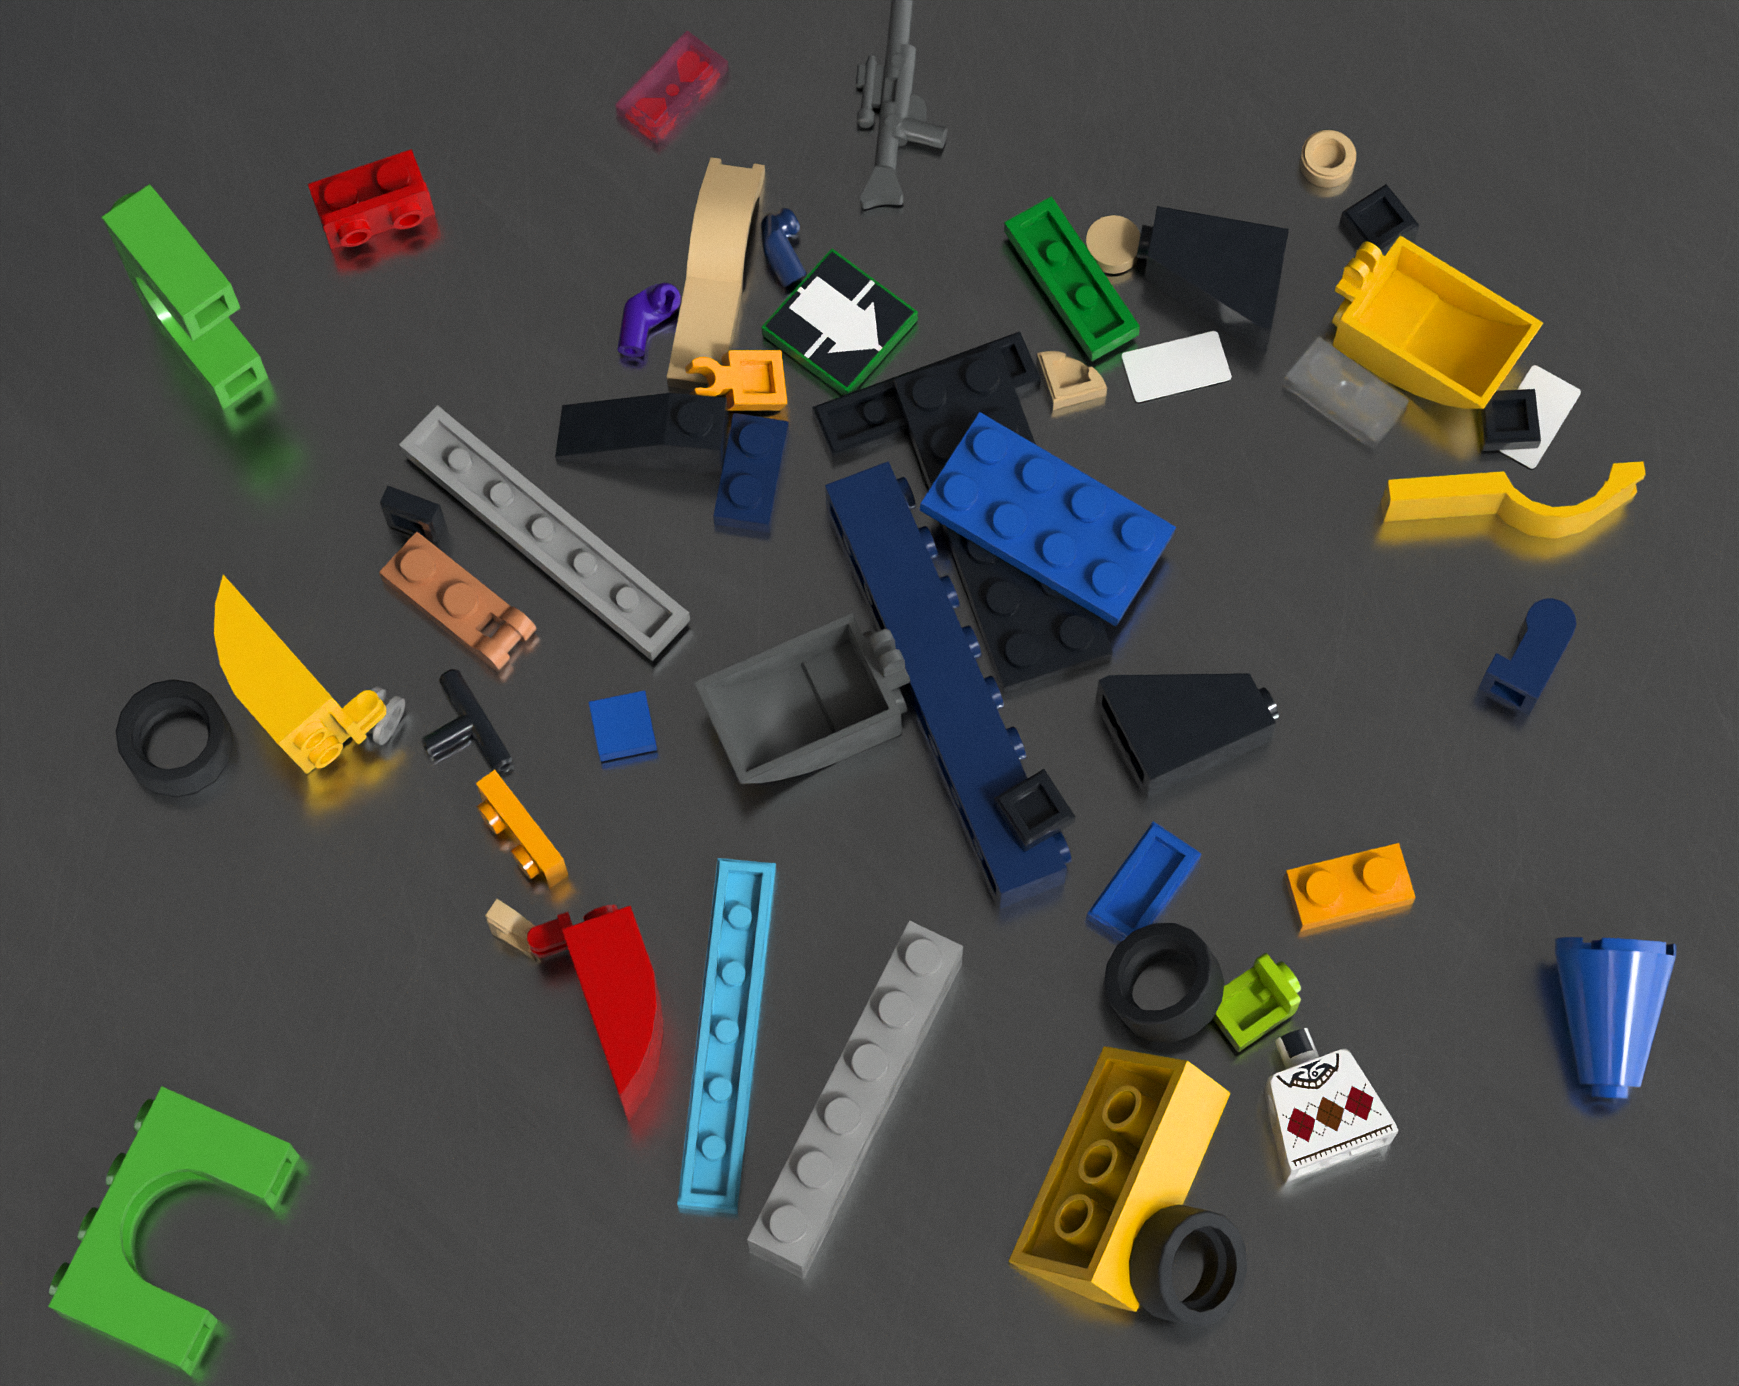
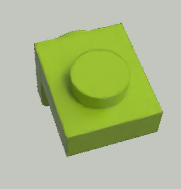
[1213,952,1301,1053]

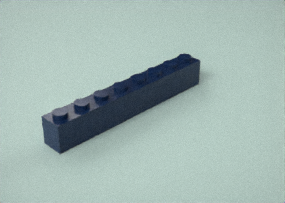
[825,461,1072,909]

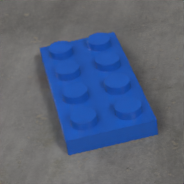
[919,412,1176,626]

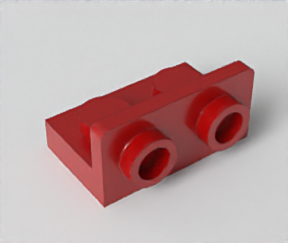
[308,149,435,249]

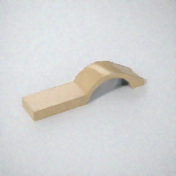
[667,158,765,390]

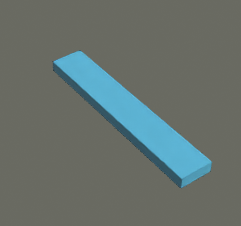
[677,858,776,1214]

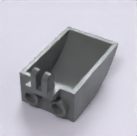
[693,613,910,784]

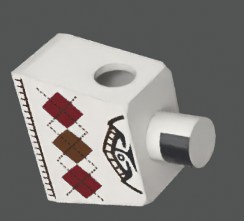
[1264,1028,1398,1182]

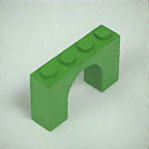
[102,184,268,410]
[48,1086,300,1375]

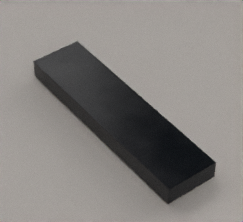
[812,331,1041,462]

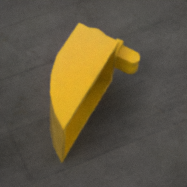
[1331,235,1543,409]
[214,574,387,774]

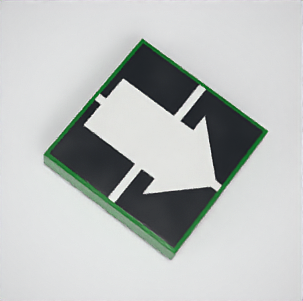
[761,249,918,396]

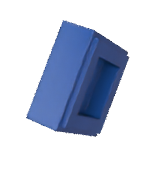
[589,690,657,762]

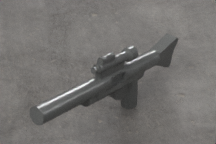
[855,0,947,209]

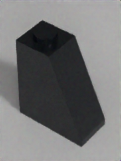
[1137,206,1289,352]
[1096,673,1279,797]

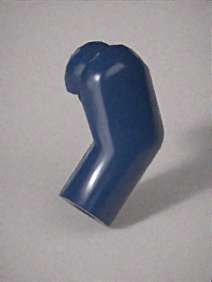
[761,208,808,288]

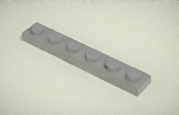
[399,405,690,661]

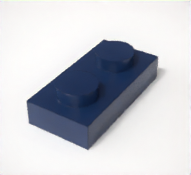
[713,413,789,533]

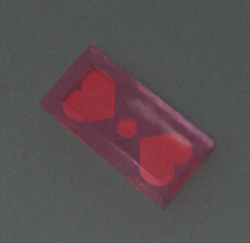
[615,31,729,145]

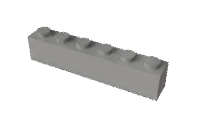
[747,920,963,1279]

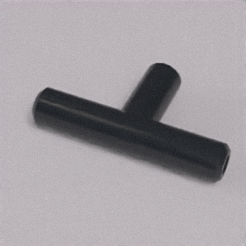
[421,669,513,772]

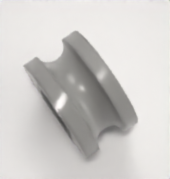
[365,686,405,745]

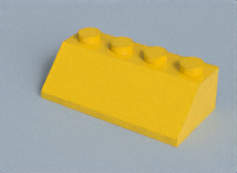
[1008,1046,1231,1312]

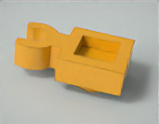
[685,350,787,411]

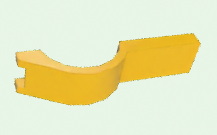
[1381,461,1646,539]

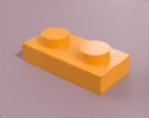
[476,770,568,889]
[1284,843,1416,931]

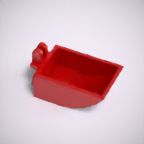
[527,905,664,1122]

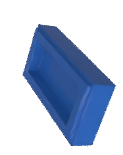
[1086,821,1201,942]

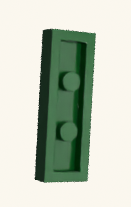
[1004,196,1140,362]

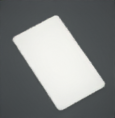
[1122,331,1232,402]
[1498,365,1581,469]

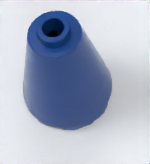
[1554,937,1677,1099]

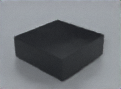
[1340,184,1419,255]
[1477,389,1541,451]
[380,486,447,543]
[994,769,1076,852]

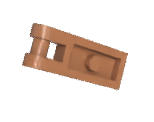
[379,532,537,672]

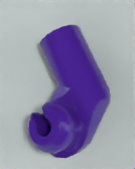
[617,282,681,357]

